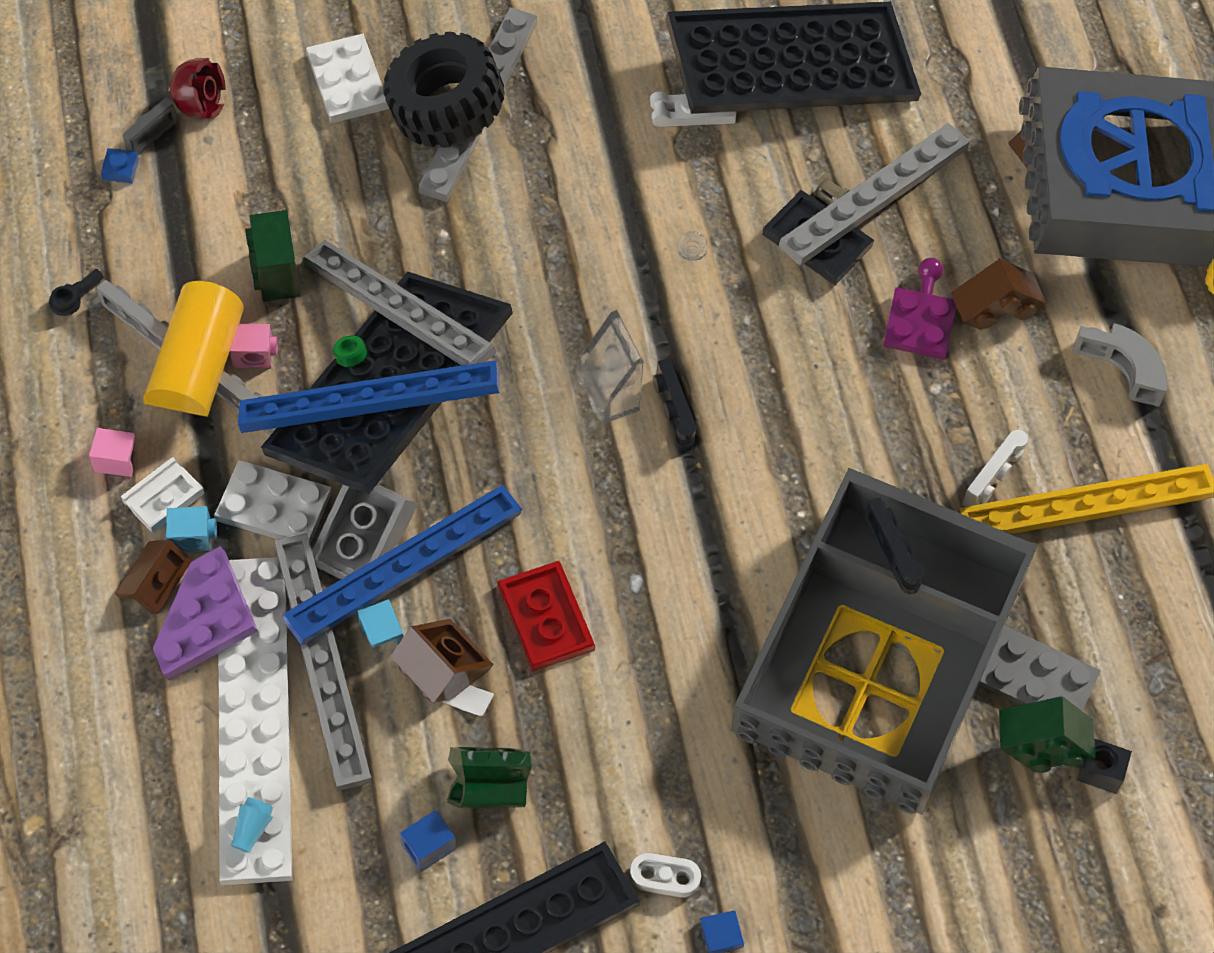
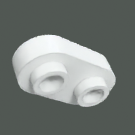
[630,853,701,897]

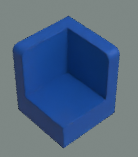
[400,811,456,872]

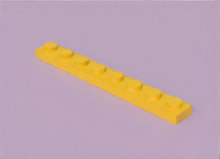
[958,464,1214,534]

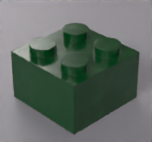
[245,210,301,302]
[999,696,1096,773]

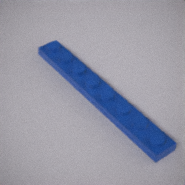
[238,360,500,433]
[282,484,522,646]

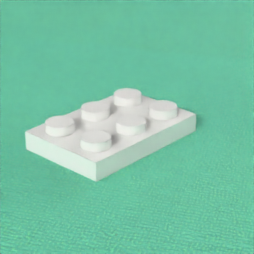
[306,34,389,124]
[214,460,332,544]

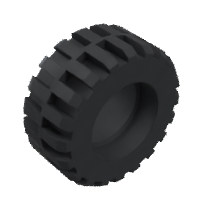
[383,32,505,148]

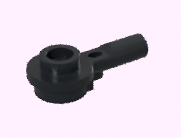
[49,269,104,316]

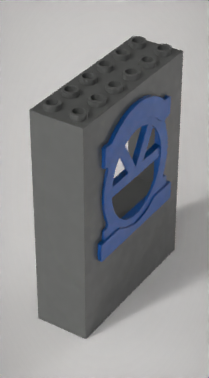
[1019,66,1214,267]

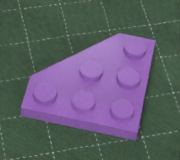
[153,546,258,680]

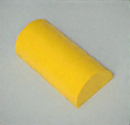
[143,281,244,417]

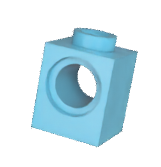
[166,506,217,552]

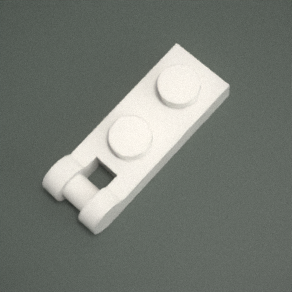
[650,92,736,127]
[962,430,1028,507]

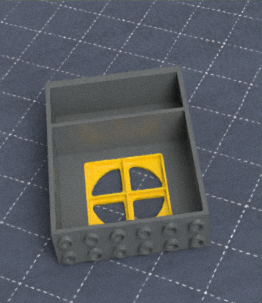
[731,468,1037,815]

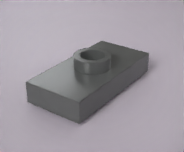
[122,98,177,155]

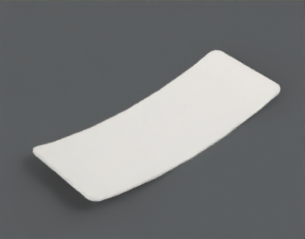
[442,685,494,716]

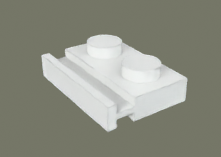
[121,457,204,533]

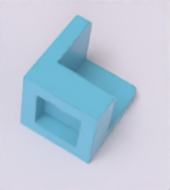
[357,599,404,647]

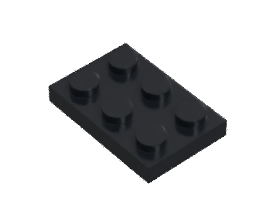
[762,190,874,286]

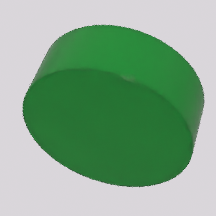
[333,335,367,367]

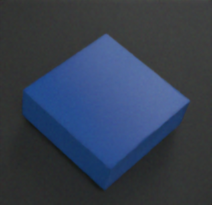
[700,910,744,953]

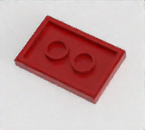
[497,560,595,672]

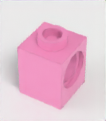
[229,324,278,368]

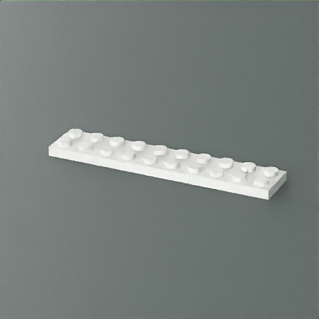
[218,557,293,885]

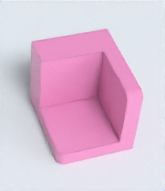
[89,428,136,477]

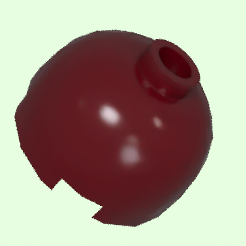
[169,58,226,119]

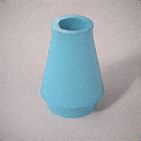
[231,797,273,853]

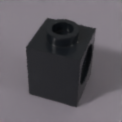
[1074,739,1132,794]

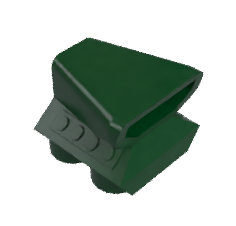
[447,747,532,808]

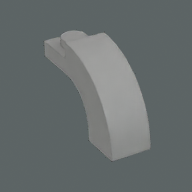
[1072,323,1167,407]

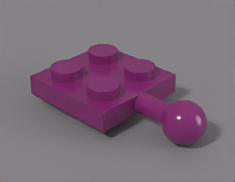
[883,257,956,360]

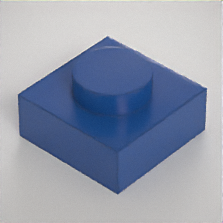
[101,148,139,184]

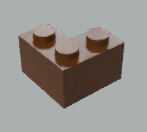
[951,258,1047,330]

